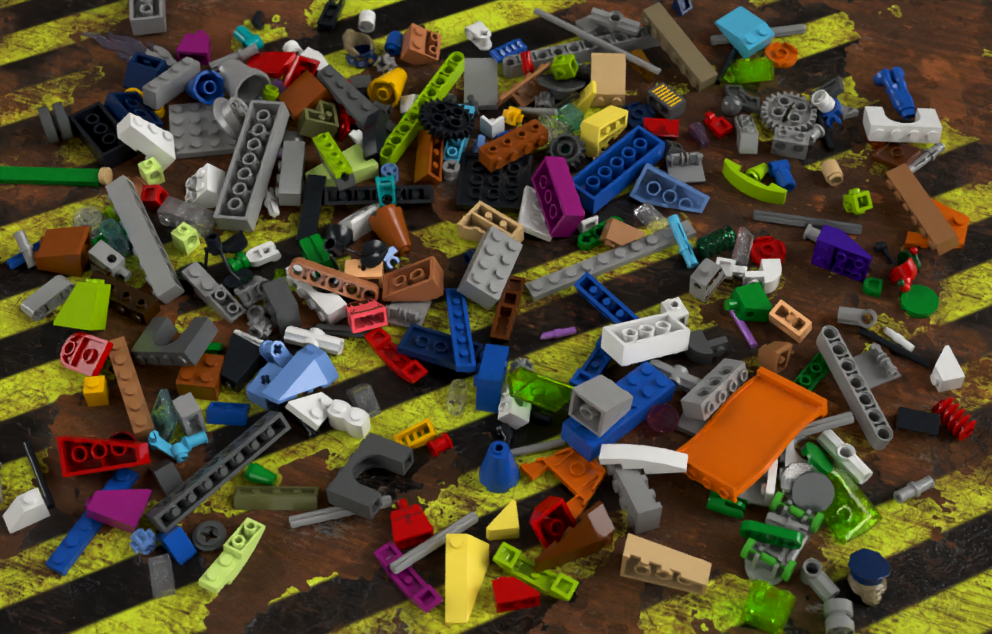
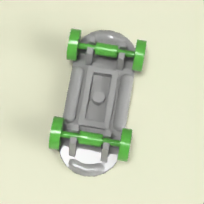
[740,491,825,587]

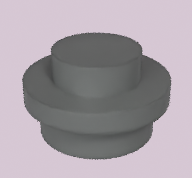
[577,63,590,80]

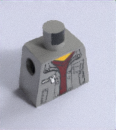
[88,240,132,282]

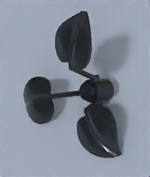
[316,223,388,293]
[175,230,254,288]

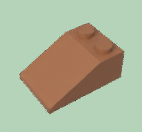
[382,255,444,302]

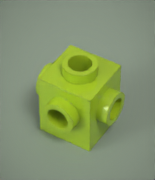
[550,54,579,80]
[843,188,873,215]

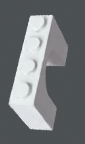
[862,106,942,144]

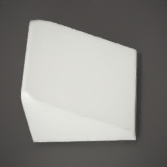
[577,215,598,233]

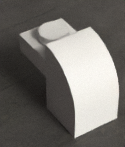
[742,259,782,294]

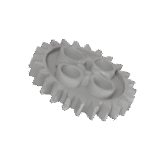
[760,91,817,132]

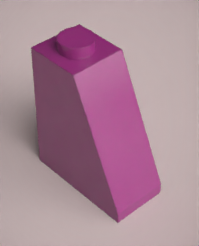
[84,489,152,534]

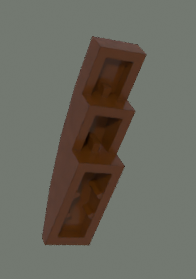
[490,275,526,342]

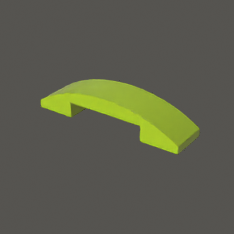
[722,158,787,205]
[493,541,579,601]

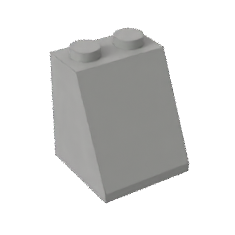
[568,374,633,437]

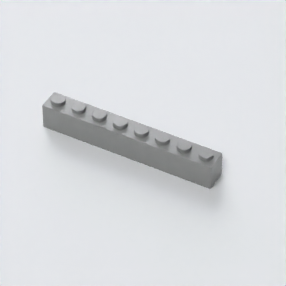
[105,175,185,304]

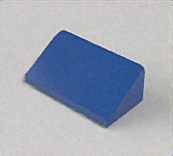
[206,402,250,426]

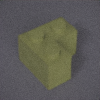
[297,100,339,138]

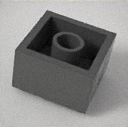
[261,276,302,335]

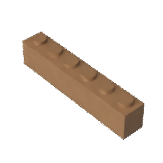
[885,163,960,256]
[109,336,155,444]

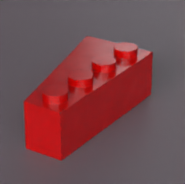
[56,435,151,478]

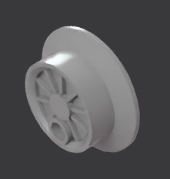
[213,97,249,141]

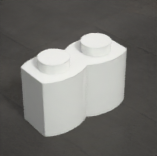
[327,399,371,439]

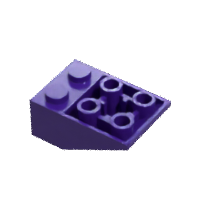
[811,224,872,282]

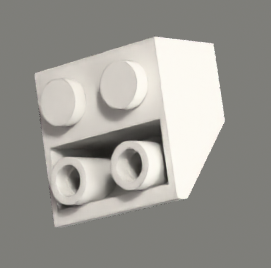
[185,163,225,210]

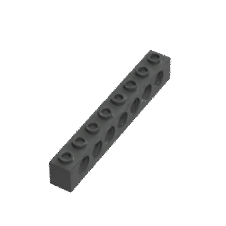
[145,410,291,534]

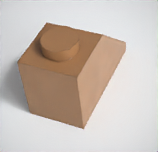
[599,218,645,249]
[757,341,793,374]

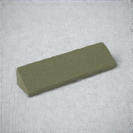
[233,486,320,511]

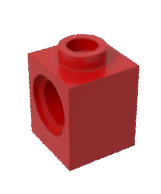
[140,184,169,211]

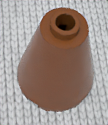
[368,204,412,257]

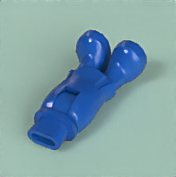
[873,67,916,120]

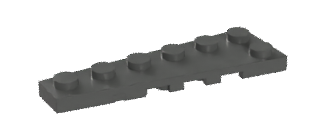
[317,64,397,138]

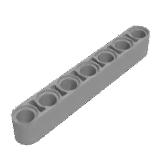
[816,325,893,451]

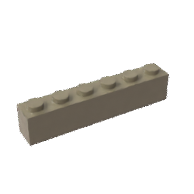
[641,2,718,92]

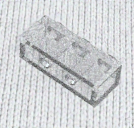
[157,196,217,238]

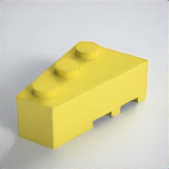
[580,105,628,158]

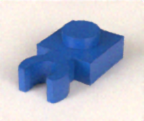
[822,97,842,129]

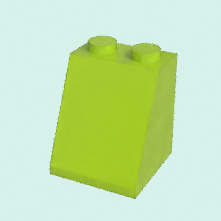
[53,278,111,331]

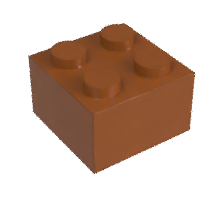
[175,353,225,401]

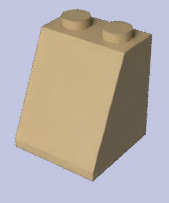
[590,53,626,107]

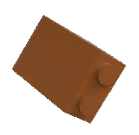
[278,69,338,122]
[34,226,92,278]

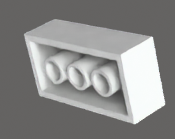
[601,312,690,366]

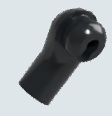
[251,10,265,30]

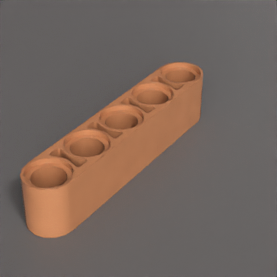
[288,257,379,301]

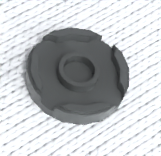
[791,471,834,513]

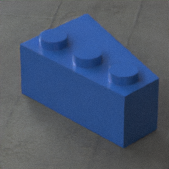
[473,344,509,413]

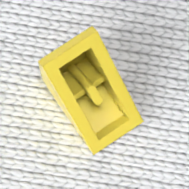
[486,499,519,541]

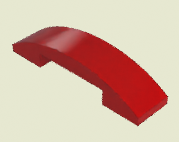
[364,327,428,384]

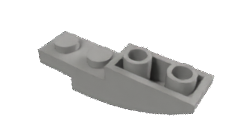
[181,261,246,323]

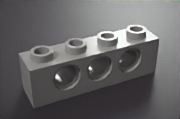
[681,358,748,421]

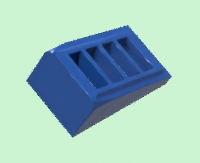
[489,39,527,63]

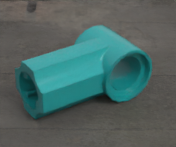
[233,25,264,50]

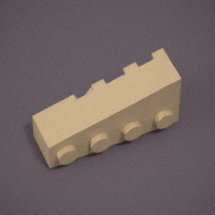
[620,533,712,596]

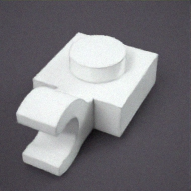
[716,257,748,280]

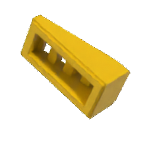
[393,418,439,449]

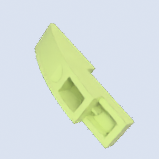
[198,517,265,594]

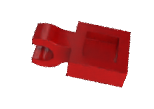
[703,111,733,139]

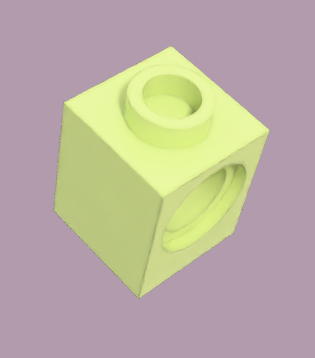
[138,157,166,185]
[171,222,200,255]

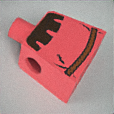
[346,299,388,334]

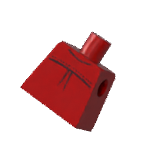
[390,499,434,551]

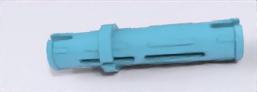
[667,214,699,269]

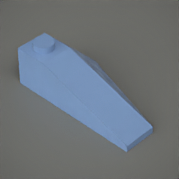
[629,163,710,213]
[261,344,339,404]

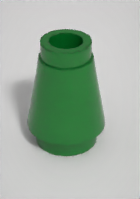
[244,463,277,486]

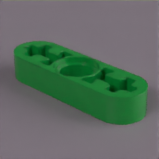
[578,216,624,251]
[739,520,803,550]

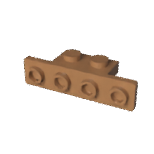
[496,62,551,107]

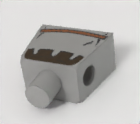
[689,258,726,303]

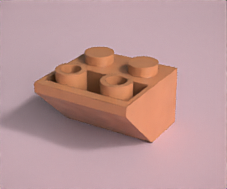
[400,23,442,66]

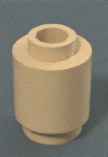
[820,159,843,186]

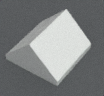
[337,203,381,241]

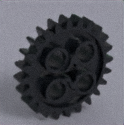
[418,98,475,142]

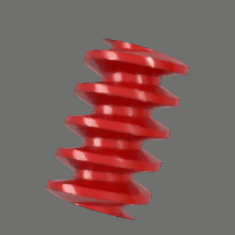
[931,397,977,441]

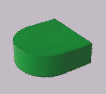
[862,277,883,298]

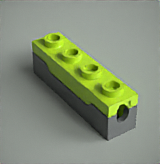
[312,132,356,191]

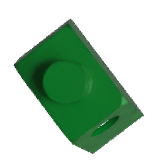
[724,282,773,322]

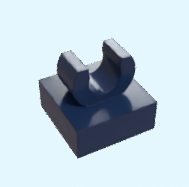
[671,0,693,16]

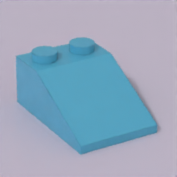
[715,6,775,60]

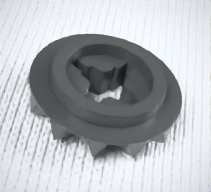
[192,521,227,553]

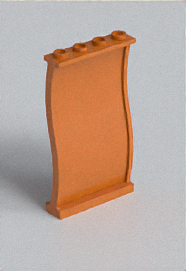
[670,366,828,503]

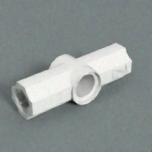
[284,326,344,355]
[817,429,873,485]

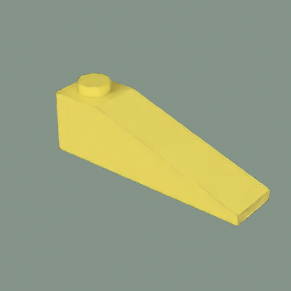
[445,534,489,624]

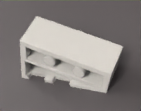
[117,113,176,171]

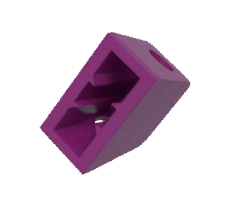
[176,30,212,66]

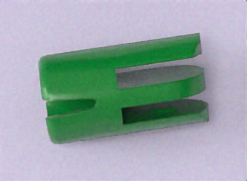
[706,490,748,520]

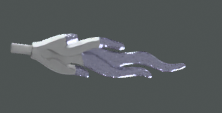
[82,32,177,69]

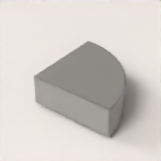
[839,104,859,120]

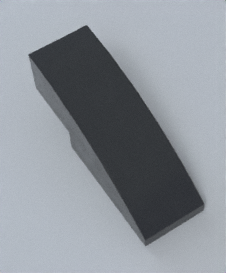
[362,109,389,161]

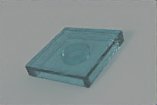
[150,389,178,443]

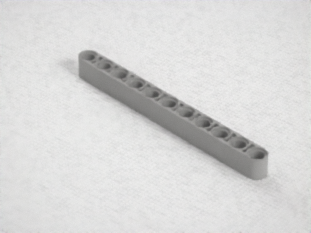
[503,26,660,79]

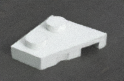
[285,392,333,431]

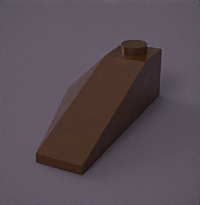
[533,501,615,573]

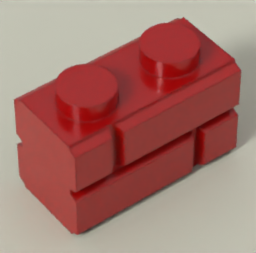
[643,118,679,139]

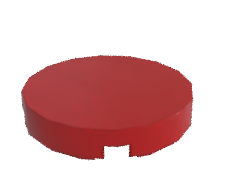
[749,236,787,266]

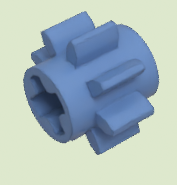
[129,528,157,555]

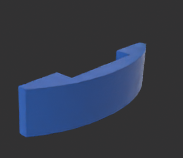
[569,335,612,386]

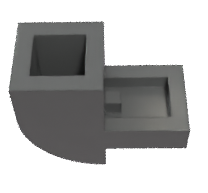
[684,329,728,365]

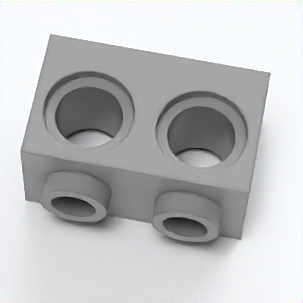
[770,127,811,160]
[172,392,207,437]

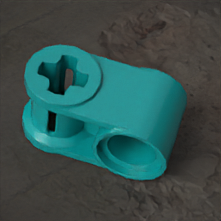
[375,174,396,207]

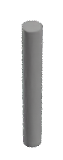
[516,107,558,115]
[510,438,565,457]

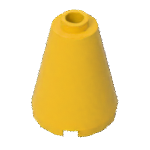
[368,68,407,108]

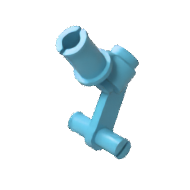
[148,430,208,463]

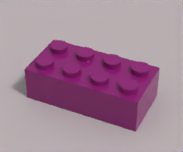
[531,156,585,237]

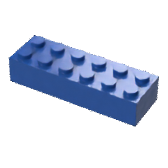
[572,125,665,215]
[561,361,676,462]

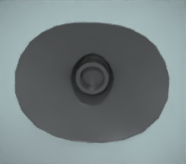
[537,74,586,101]

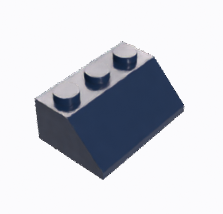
[103,92,164,128]

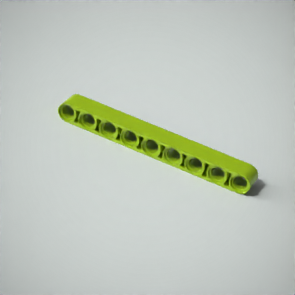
[379,51,465,166]

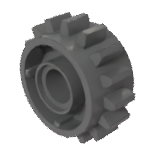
[547,132,586,169]

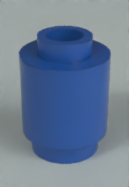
[384,31,403,55]

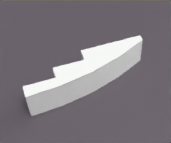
[599,444,688,474]

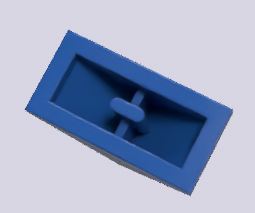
[155,525,198,566]

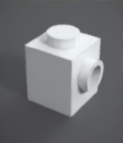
[660,297,689,326]

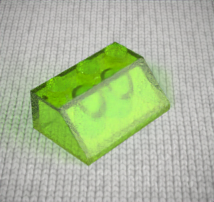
[507,366,574,412]
[820,468,883,544]

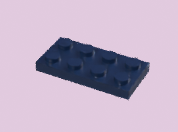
[397,323,484,375]

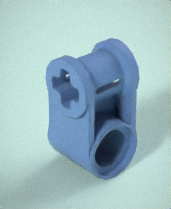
[259,340,294,368]

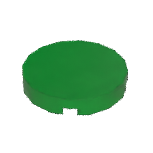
[899,285,939,319]
[801,442,836,478]

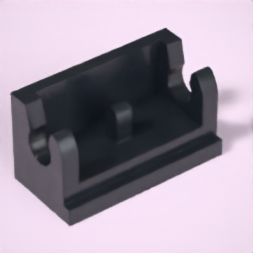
[894,406,940,438]

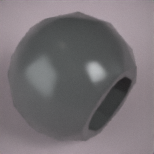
[721,94,742,116]

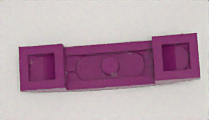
[373,540,443,613]

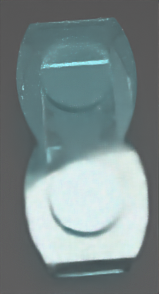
[99,218,133,258]

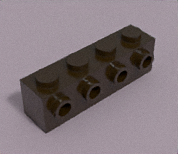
[90,270,161,326]

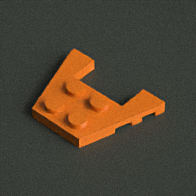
[904,198,970,249]
[520,447,607,521]

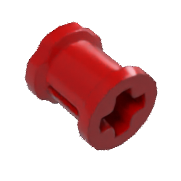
[426,432,453,458]

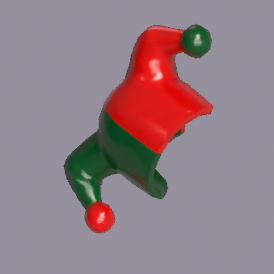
[889,247,922,293]

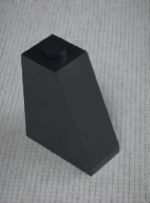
[220,333,267,394]

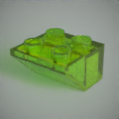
[731,57,774,84]
[740,578,797,634]

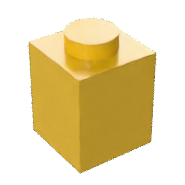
[83,375,109,407]

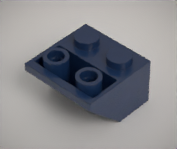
[123,51,168,91]

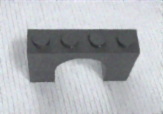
[130,317,219,366]
[326,432,414,520]

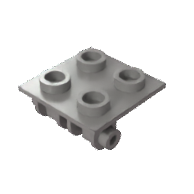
[665,151,706,183]
[386,300,432,328]
[853,343,901,389]

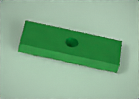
[793,351,830,391]

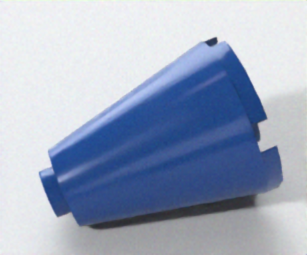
[185,70,226,105]
[479,441,520,494]

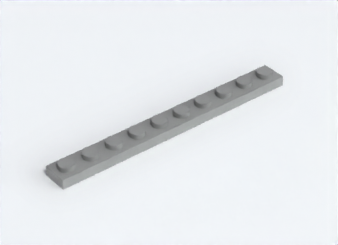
[525,220,697,302]

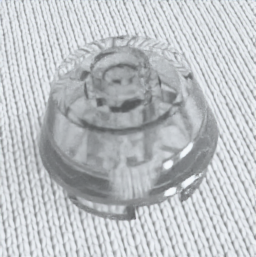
[72,205,108,240]

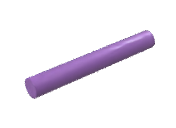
[729,310,758,349]

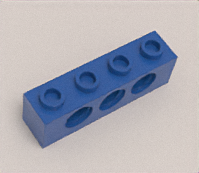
[573,272,640,325]

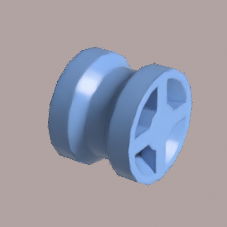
[381,163,399,184]

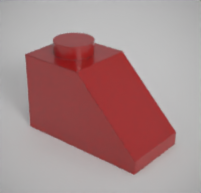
[492,576,540,613]

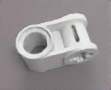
[464,21,492,51]

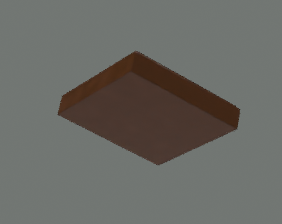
[871,142,923,169]

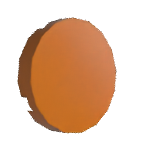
[764,41,798,68]

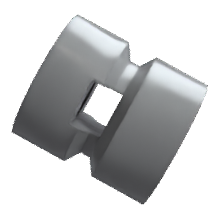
[823,598,855,634]

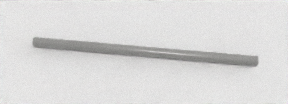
[533,7,661,75]

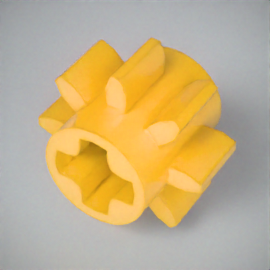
[502,106,524,126]

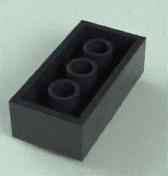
[68,101,137,169]

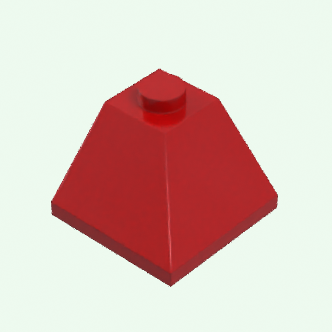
[282,55,320,87]
[529,495,577,549]

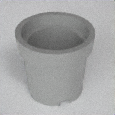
[219,59,272,102]

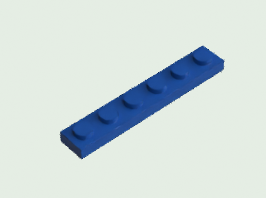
[445,288,476,372]
[45,468,139,576]

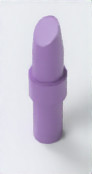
[540,327,576,340]

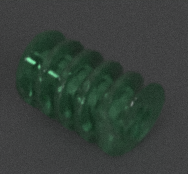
[695,225,737,259]

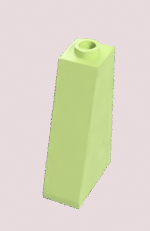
[305,143,379,187]

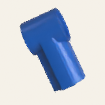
[768,159,796,193]

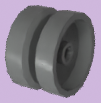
[37,101,73,145]

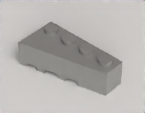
[605,464,662,535]

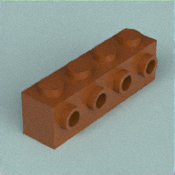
[479,119,548,172]
[414,128,444,188]

